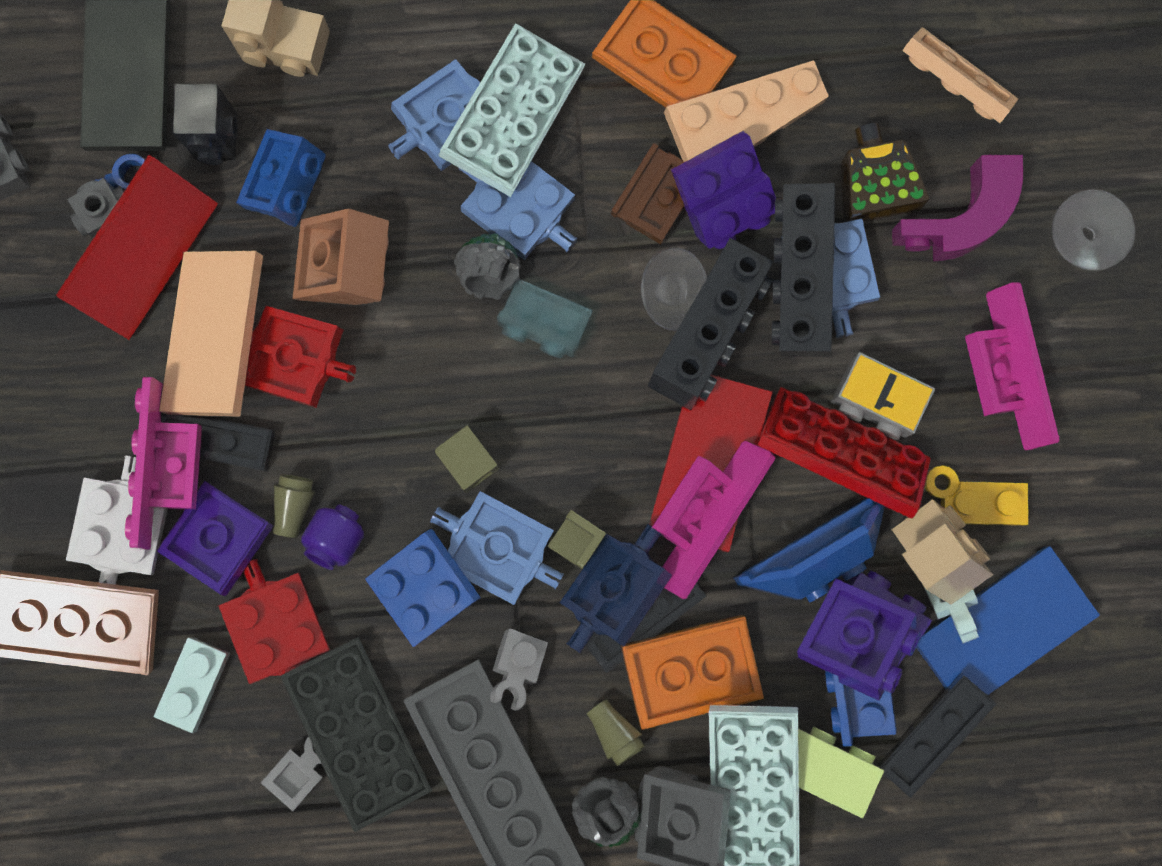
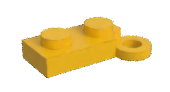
[925,466,1028,526]

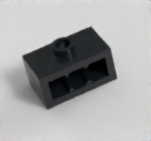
[173,84,238,165]

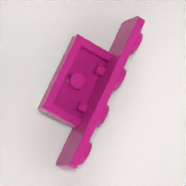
[965,282,1059,450]
[125,377,202,550]
[652,441,775,599]

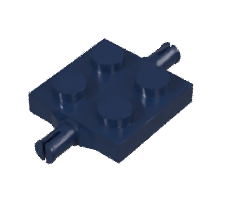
[560,524,672,654]

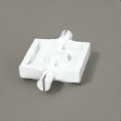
[66,456,168,585]

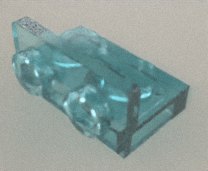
[497,280,593,359]

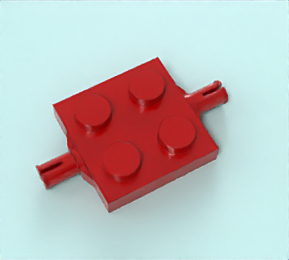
[245,306,356,408]
[218,559,331,684]

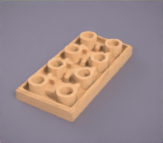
[159,251,263,417]

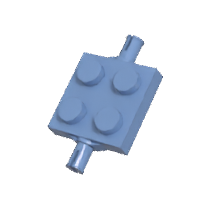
[388,59,480,171]
[459,161,578,260]
[781,219,880,338]
[430,491,564,605]

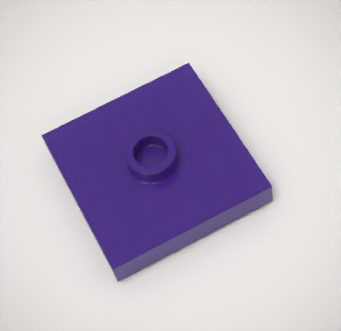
[157,481,273,597]

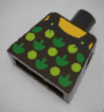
[841,123,929,222]

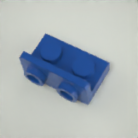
[236,129,325,227]
[825,671,897,747]

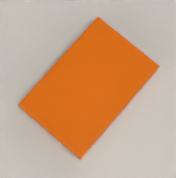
[592,0,737,108]
[621,615,764,730]

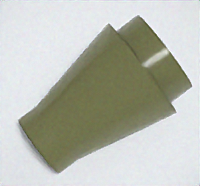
[273,474,315,538]
[587,699,645,766]

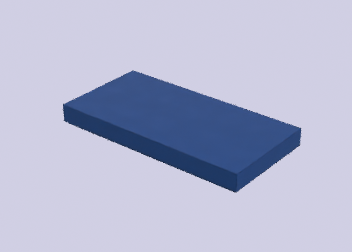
[916,546,1100,695]

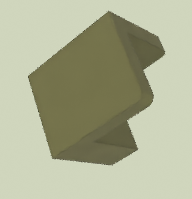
[435,425,499,494]
[548,510,606,569]

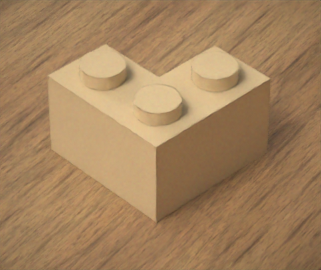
[221,0,330,77]
[892,499,993,605]

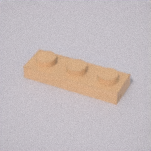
[902,27,1018,123]

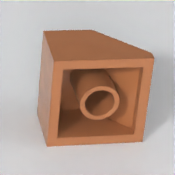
[293,209,389,305]

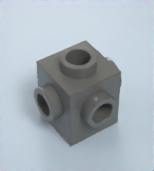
[67,178,125,238]

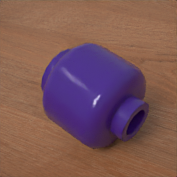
[301,505,364,570]

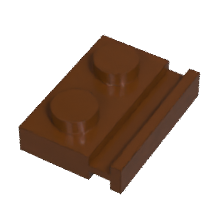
[611,143,685,245]

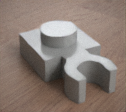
[490,628,548,711]
[261,736,322,811]

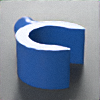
[96,154,145,190]

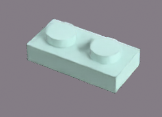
[153,637,230,733]

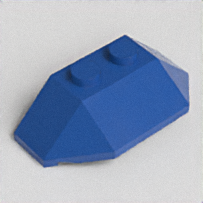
[734,498,885,602]

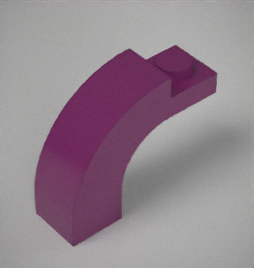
[892,155,1023,261]

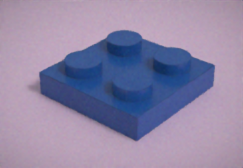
[365,529,481,647]

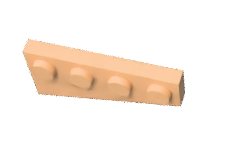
[664,60,829,162]

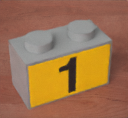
[831,352,935,440]

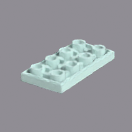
[439,23,586,197]
[709,705,800,866]

